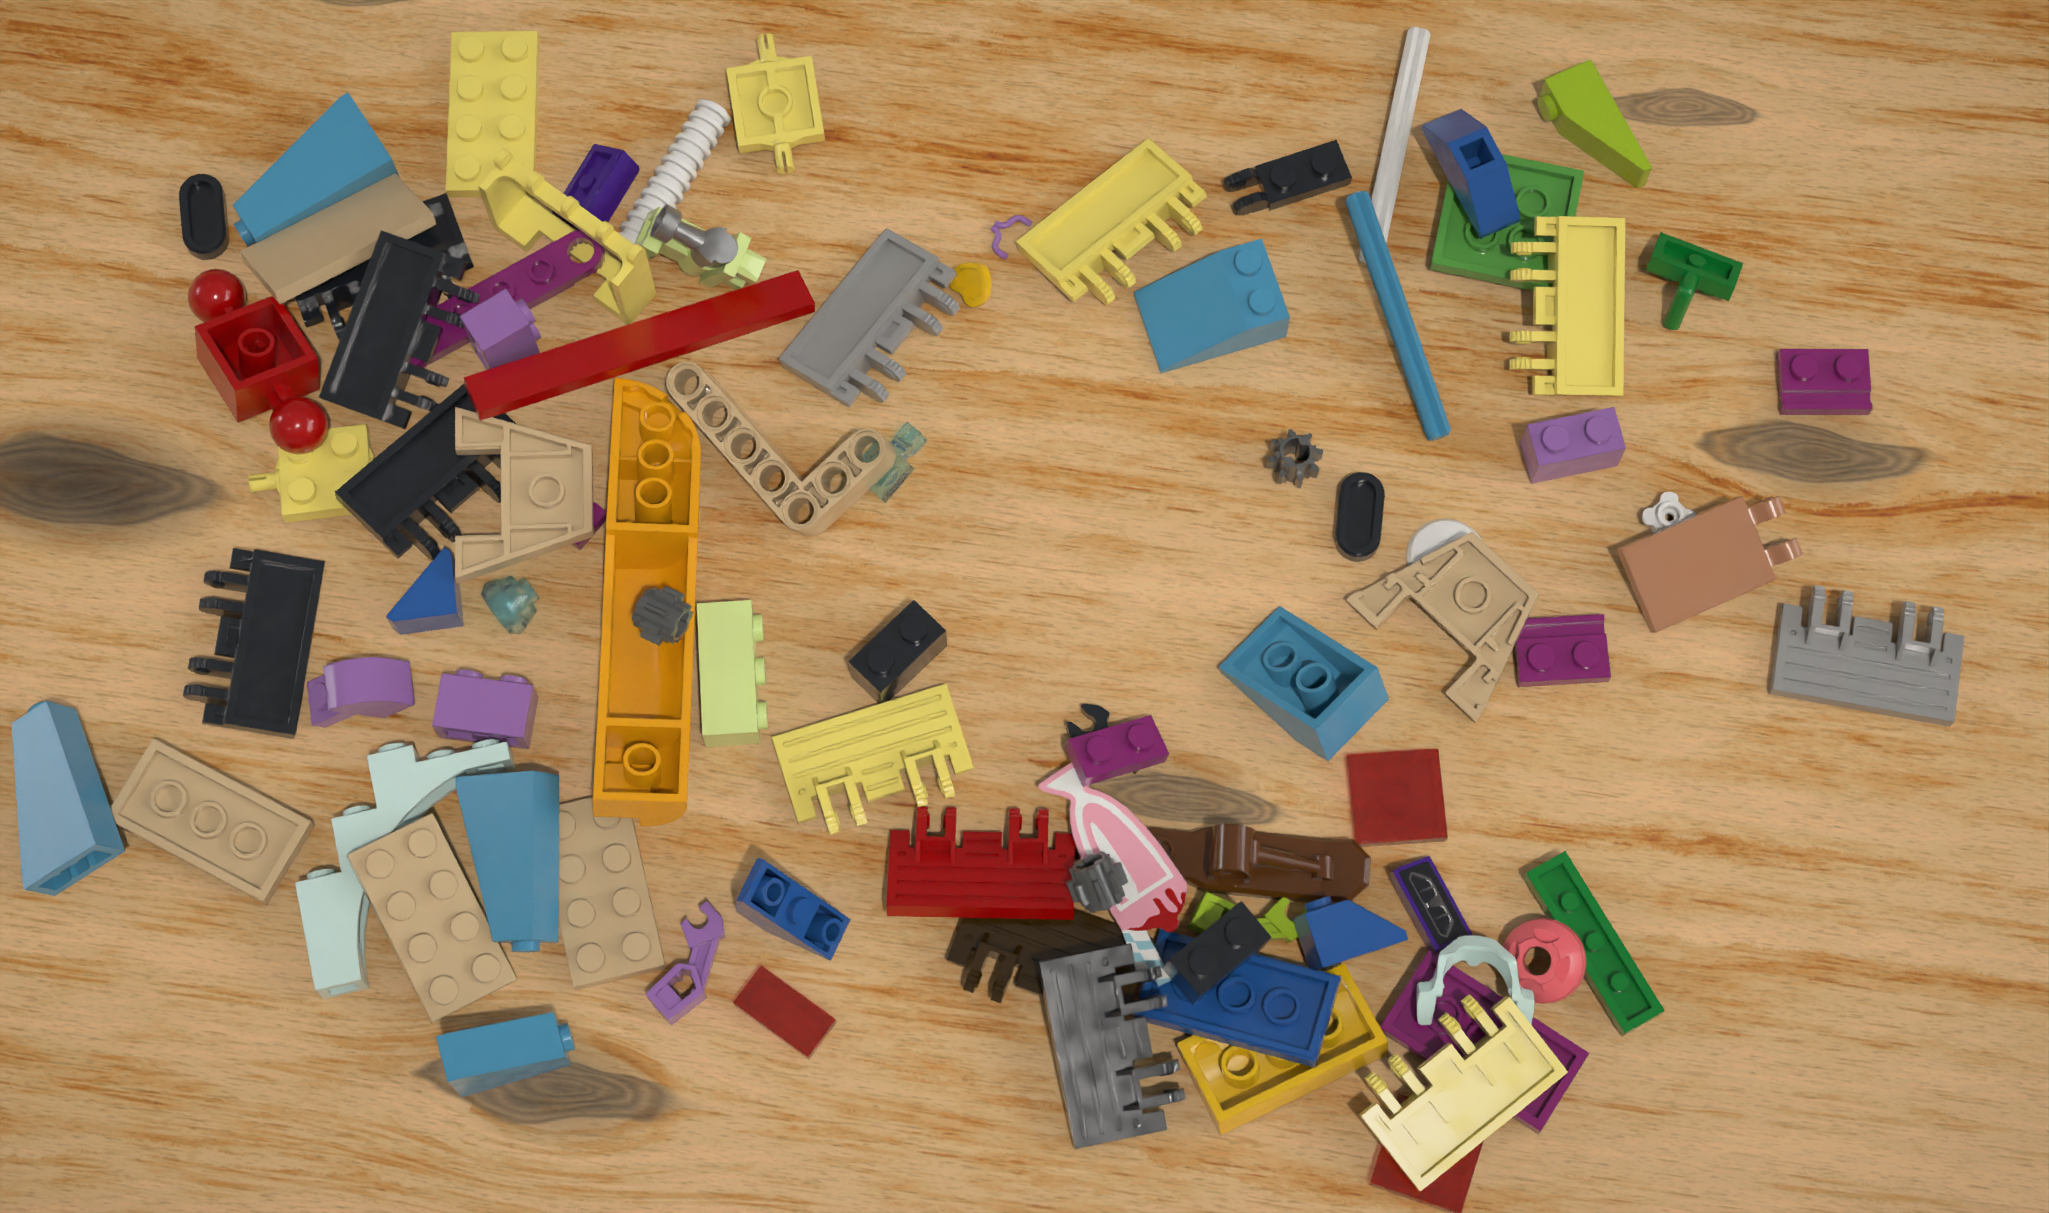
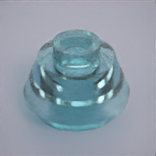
[481,575,540,634]

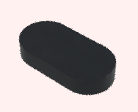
[179,174,229,260]
[1335,472,1385,562]

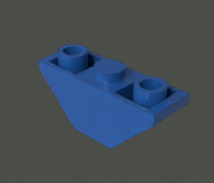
[1421,109,1521,239]
[736,858,851,961]

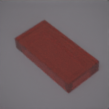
[733,966,837,1060]

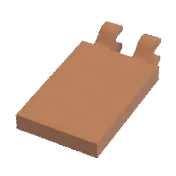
[1616,496,1803,633]

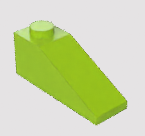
[1538,59,1652,189]

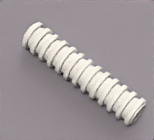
[618,99,731,244]

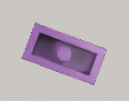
[460,289,541,370]
[1520,407,1626,484]
[432,670,538,749]

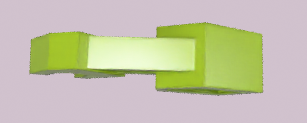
[1187,892,1306,944]

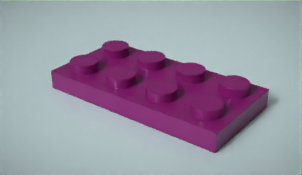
[1380,950,1589,1134]

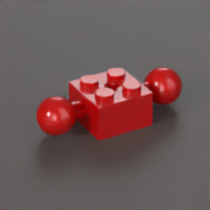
[188,269,328,455]

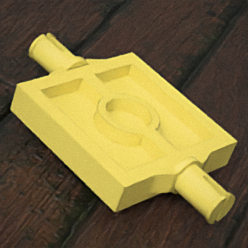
[726,33,825,175]
[248,424,375,523]

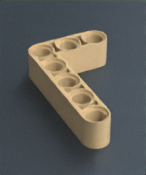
[666,361,896,537]

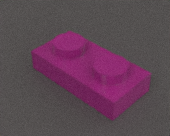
[1065,715,1169,787]

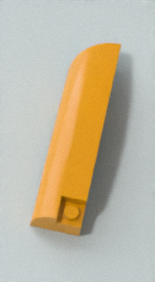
[593,378,701,827]

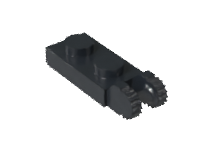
[1223,140,1352,216]

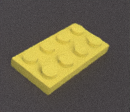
[446,31,540,198]

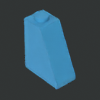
[436,1012,575,1097]

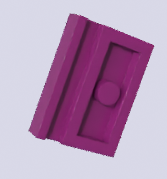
[1776,349,1873,415]
[1514,614,1611,687]

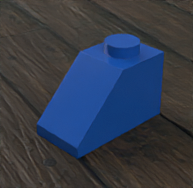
[1292,896,1409,970]

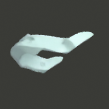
[1416,935,1535,1025]

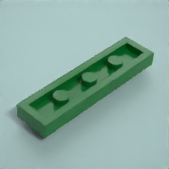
[1524,851,1665,1037]

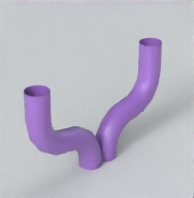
[991,215,1032,260]

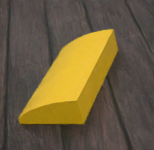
[1177,963,1388,1136]

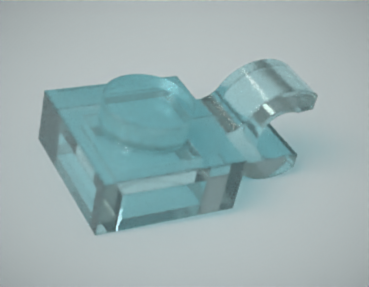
[863,422,927,503]

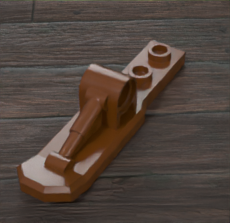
[1146,823,1371,904]

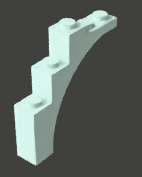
[295,739,516,999]

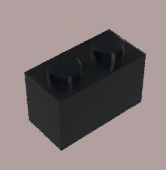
[848,600,947,704]
[1163,901,1272,1005]

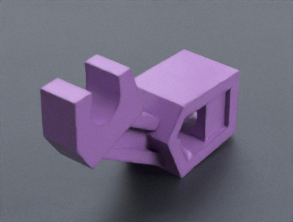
[646,901,725,1026]

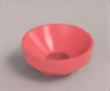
[1503,918,1587,1004]

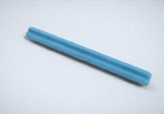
[1345,191,1451,441]

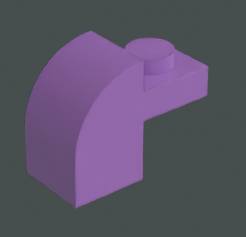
[307,657,415,728]

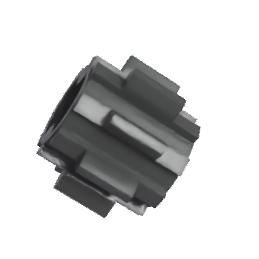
[1267,429,1323,488]
[632,586,693,646]
[1066,852,1128,913]

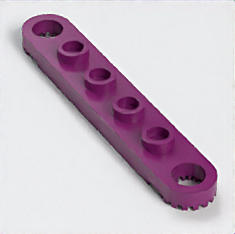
[409,230,605,368]

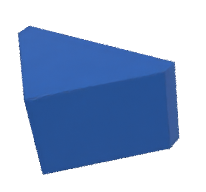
[386,547,464,635]

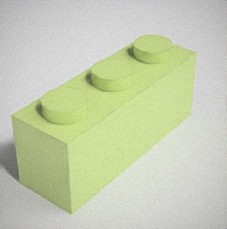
[697,600,768,747]

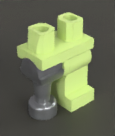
[634,204,766,290]

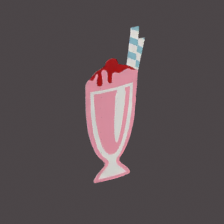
[1038,762,1188,987]

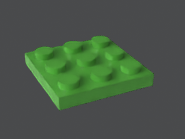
[1430,154,1584,291]

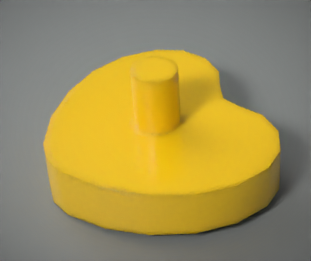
[950,262,992,307]

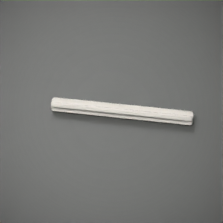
[1359,27,1431,264]

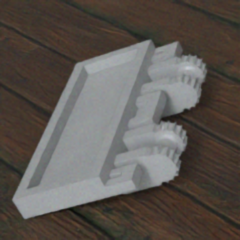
[778,228,960,407]
[1769,585,1964,727]

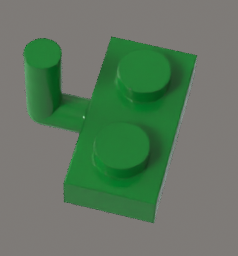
[1646,232,1743,330]

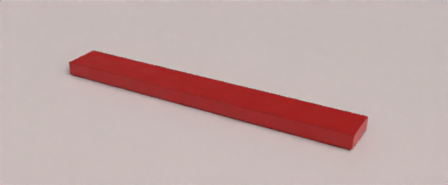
[463,270,815,421]

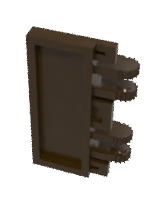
[946,909,1154,1019]

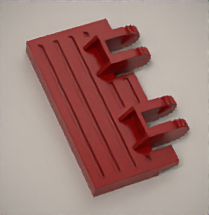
[886,807,1075,920]

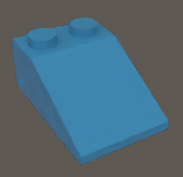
[1134,239,1290,374]
[1219,606,1389,761]

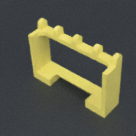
[478,148,657,325]

